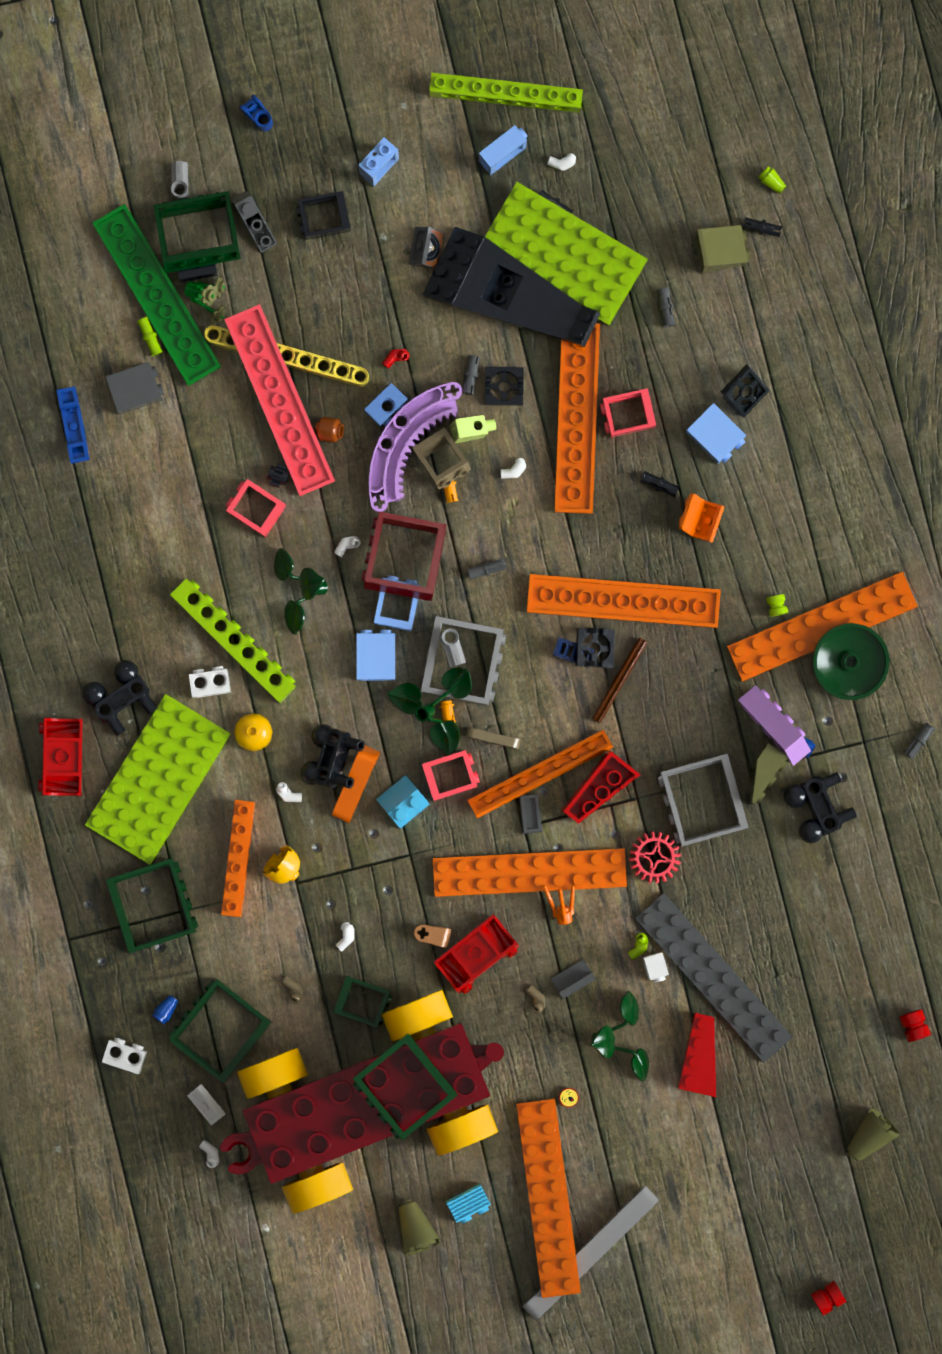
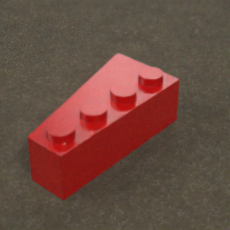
[561,751,640,824]
[677,1012,716,1097]

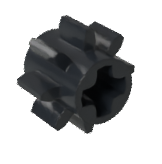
[267,463,290,488]

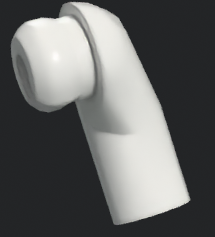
[547,153,576,171]
[501,458,526,479]
[334,536,361,558]
[276,782,302,802]
[336,922,354,952]
[199,1139,219,1168]

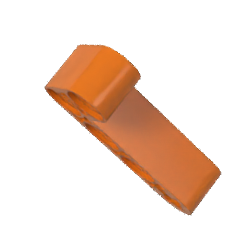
[331,745,380,823]

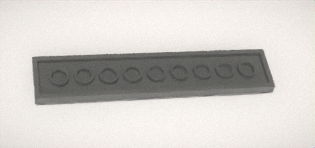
[635,893,792,1063]

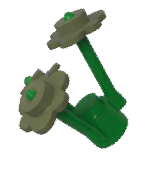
[184,276,226,324]

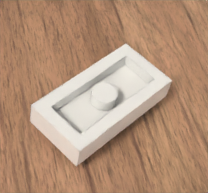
[187,1084,225,1126]

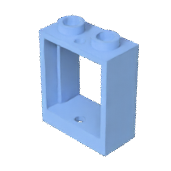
[479,125,527,176]
[358,137,399,187]
[374,575,421,632]

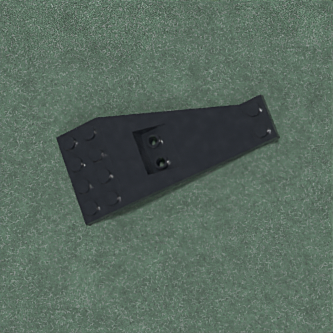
[422,227,601,347]

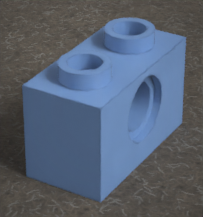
[364,383,408,428]

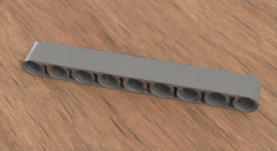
[522,1186,659,1321]

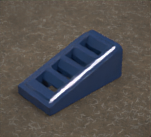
[553,637,595,668]

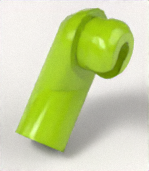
[627,933,648,961]

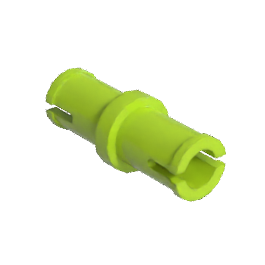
[137,317,163,357]

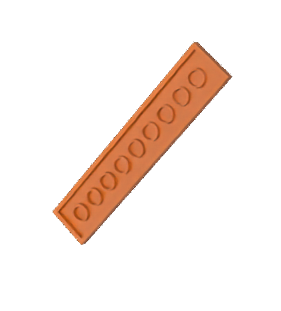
[554,324,600,514]
[727,572,918,682]
[527,574,721,628]
[433,848,627,897]
[516,1099,581,1298]

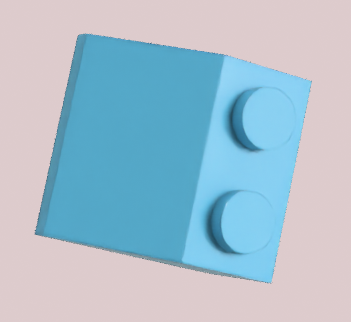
[376,775,430,829]

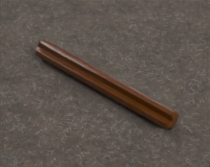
[592,638,647,723]

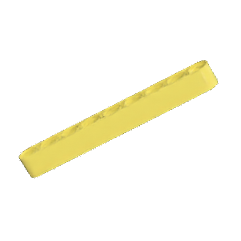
[205,325,369,387]

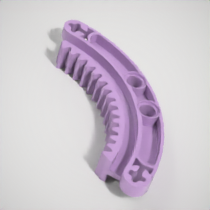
[369,382,462,513]

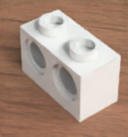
[189,666,231,698]
[642,952,669,983]
[102,1037,147,1074]

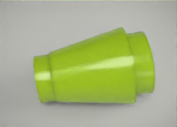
[758,166,786,194]

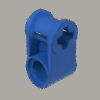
[239,94,273,132]

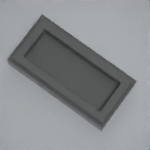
[519,794,542,834]

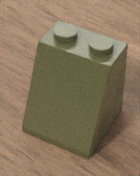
[695,225,751,274]

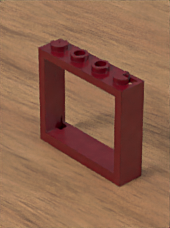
[361,512,447,601]

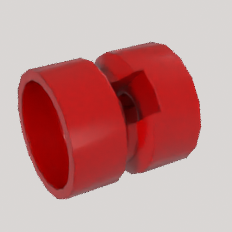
[899,1009,931,1043]
[810,1280,846,1316]

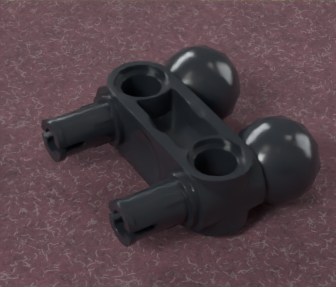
[82,660,158,736]
[301,724,365,789]
[783,772,857,844]

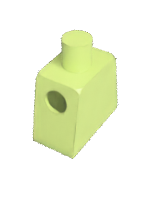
[449,415,496,443]

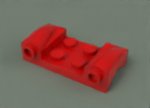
[38,718,83,796]
[434,914,519,994]

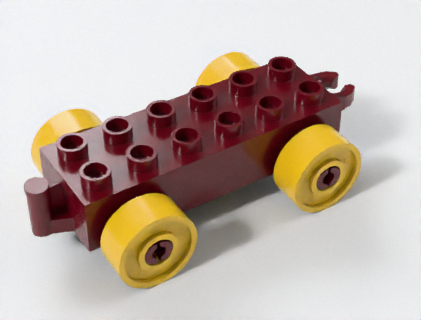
[220,990,504,1214]

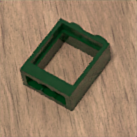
[333,976,392,1028]

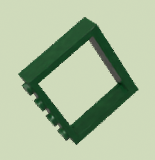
[153,191,241,273]
[106,858,198,953]
[169,979,272,1083]
[353,1033,458,1140]

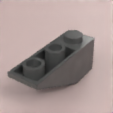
[231,191,278,253]

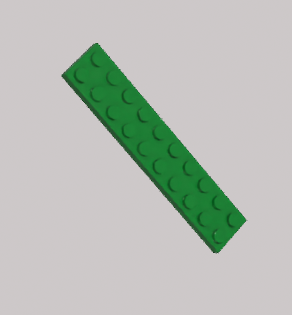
[92,204,222,386]

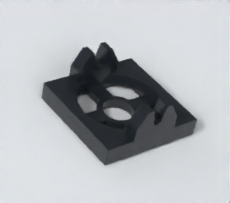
[720,364,770,418]
[485,367,524,406]
[575,628,615,668]

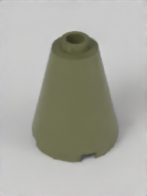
[847,1108,900,1161]
[398,1200,441,1256]

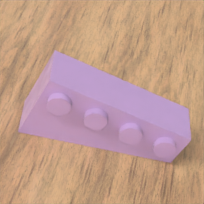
[738,685,811,766]

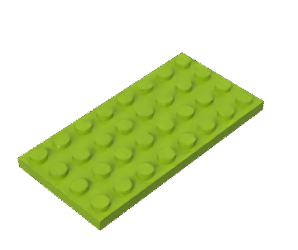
[485,182,648,325]
[85,694,231,865]

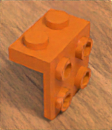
[679,493,725,543]

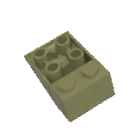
[749,743,788,805]

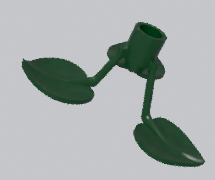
[274,548,328,635]
[387,667,472,756]
[590,991,649,1082]

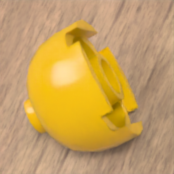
[234,713,273,752]
[263,845,300,884]

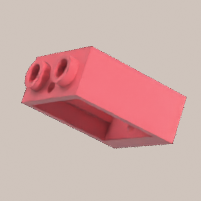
[600,388,656,438]
[226,479,286,538]
[422,750,480,801]

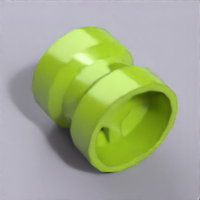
[766,594,788,617]

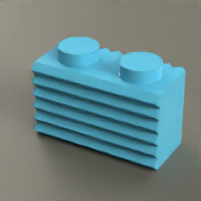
[446,1183,491,1224]

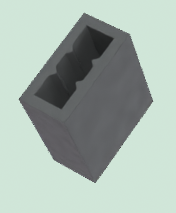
[106,362,164,415]

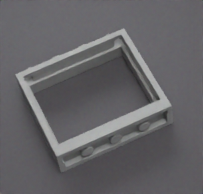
[421,616,506,706]
[658,754,749,847]

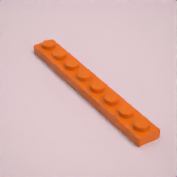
[468,729,613,818]

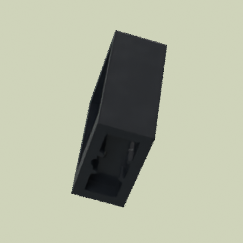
[296,191,351,240]

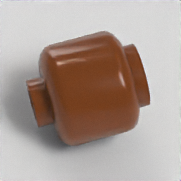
[315,417,344,443]

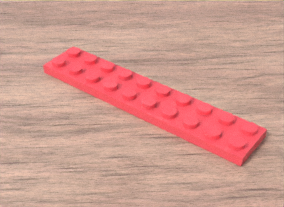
[224,304,335,496]

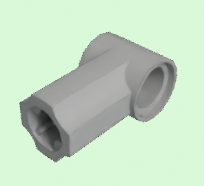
[171,161,189,201]
[440,628,466,667]

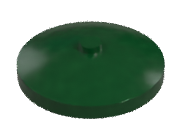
[812,623,890,700]

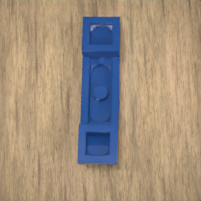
[56,386,90,464]

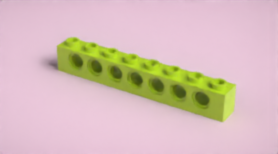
[429,73,583,113]
[170,579,296,703]

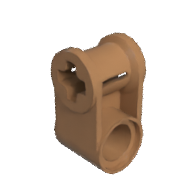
[414,924,452,948]

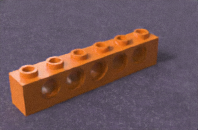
[221,800,255,917]

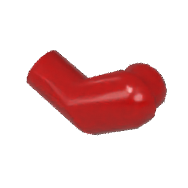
[382,349,410,369]

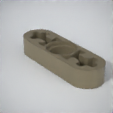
[465,727,521,749]

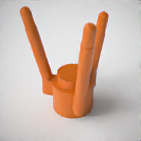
[543,885,575,925]

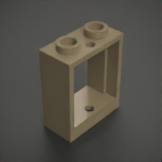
[412,427,471,489]

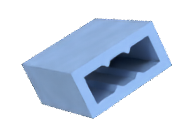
[686,403,746,464]
[357,630,395,681]

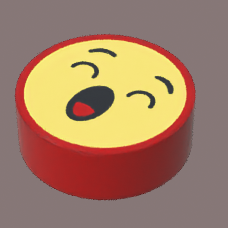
[559,1088,579,1107]

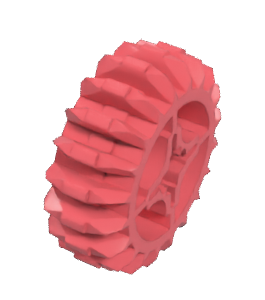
[629,832,681,883]

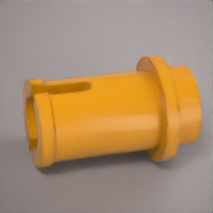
[444,480,458,503]
[439,700,456,723]

